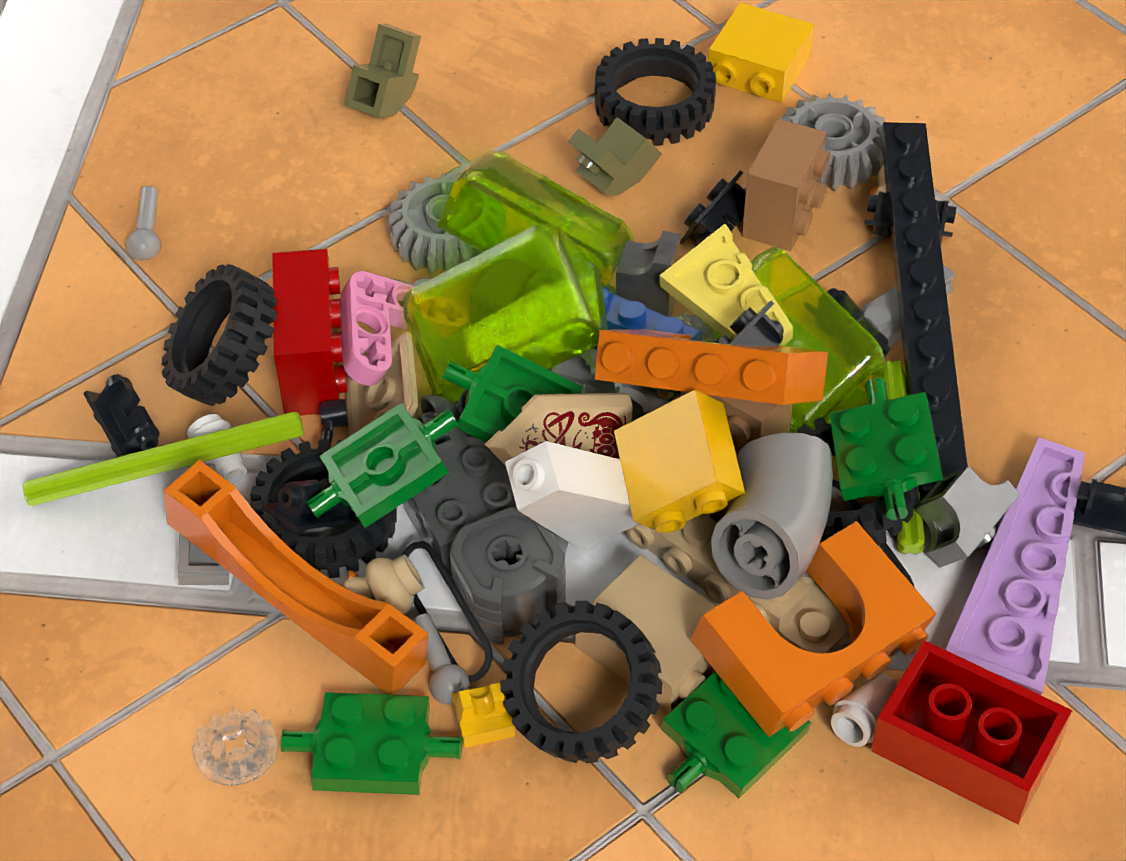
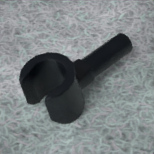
[320,399,348,446]

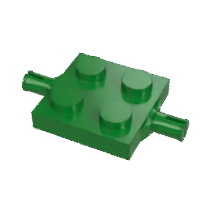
[442,344,583,443]
[829,378,943,521]
[306,403,459,528]
[661,671,811,799]
[280,692,462,795]

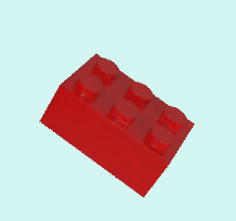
[272,249,348,416]
[871,640,1073,825]

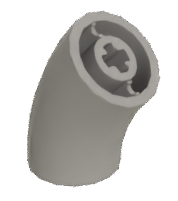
[711,433,833,600]

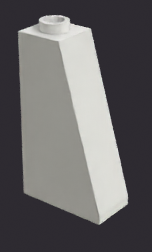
[505,441,639,550]

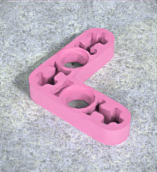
[341,271,470,386]

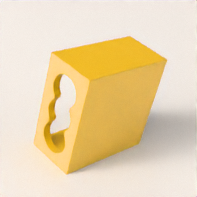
[708,2,815,103]
[614,389,745,533]

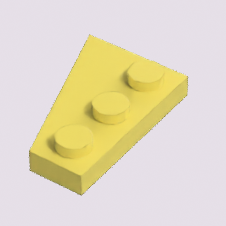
[660,224,793,346]

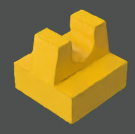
[452,682,515,748]

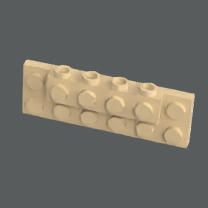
[623,513,850,653]

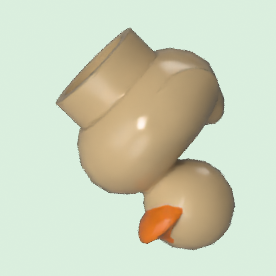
[341,554,425,615]

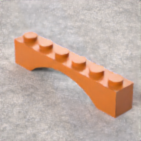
[164,459,428,695]

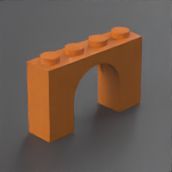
[594,329,828,405]
[690,521,937,737]

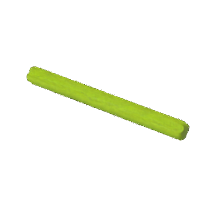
[22,412,304,506]

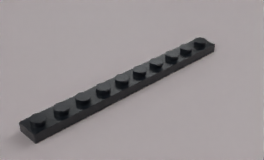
[880,122,968,501]

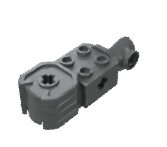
[403,395,566,644]

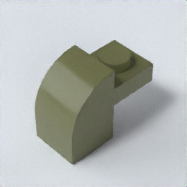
[344,24,421,118]
[568,117,662,196]

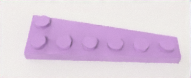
[945,437,1085,695]

